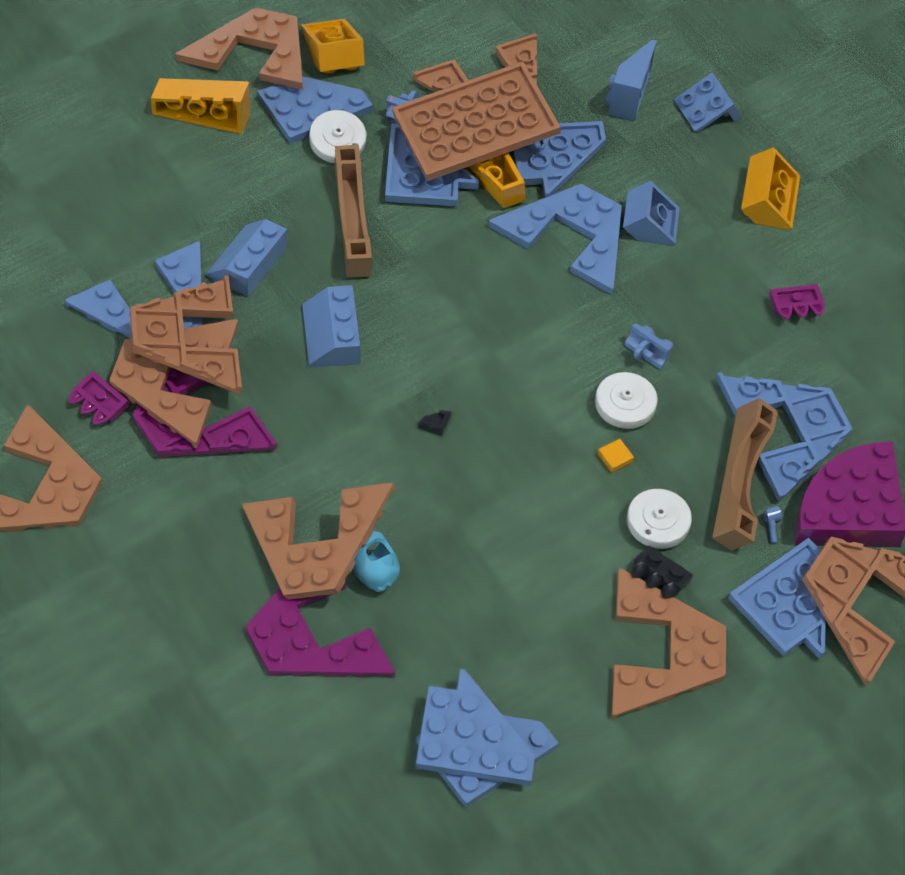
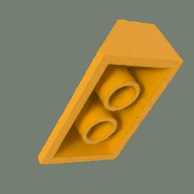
[741,147,800,230]

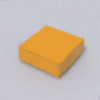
[597,439,634,473]

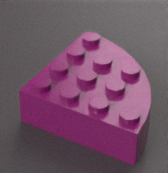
[795,441,905,547]

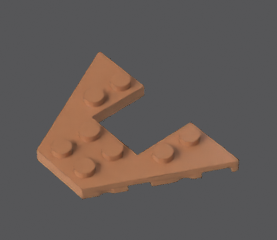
[175,8,303,90]
[413,33,537,93]
[129,275,242,394]
[110,319,238,448]
[0,405,102,533]
[243,483,396,600]
[802,537,905,685]
[611,568,726,720]

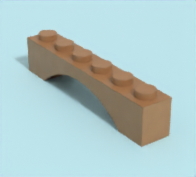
[335,145,372,278]
[712,398,778,551]

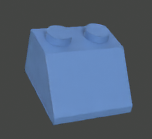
[623,180,680,246]

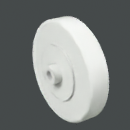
[309,110,367,163]
[595,372,658,429]
[627,489,692,549]

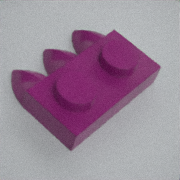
[769,284,825,320]
[69,370,130,425]

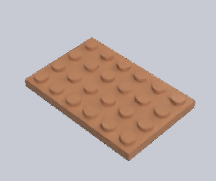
[392,62,561,181]

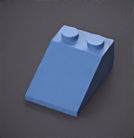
[606,40,657,121]

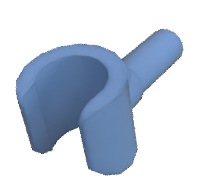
[763,506,782,544]

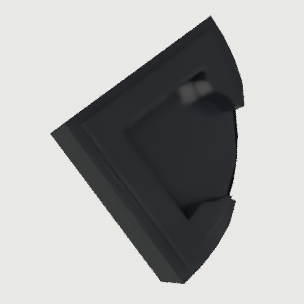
[418,410,452,437]

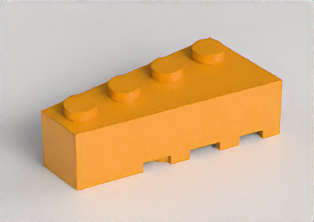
[151,78,251,134]
[465,153,526,208]

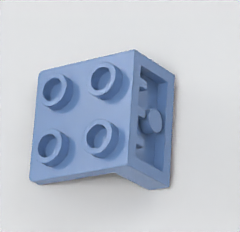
[675,72,743,133]

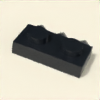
[630,546,693,598]

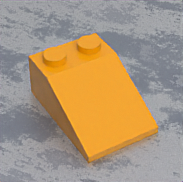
[301,19,365,74]

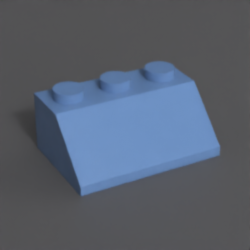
[206,219,288,297]
[302,285,360,368]

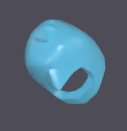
[352,531,400,592]

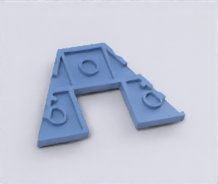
[488,184,622,295]
[65,241,203,339]
[716,372,853,502]

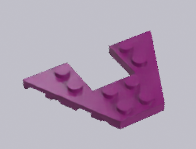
[133,367,277,457]
[246,583,395,678]

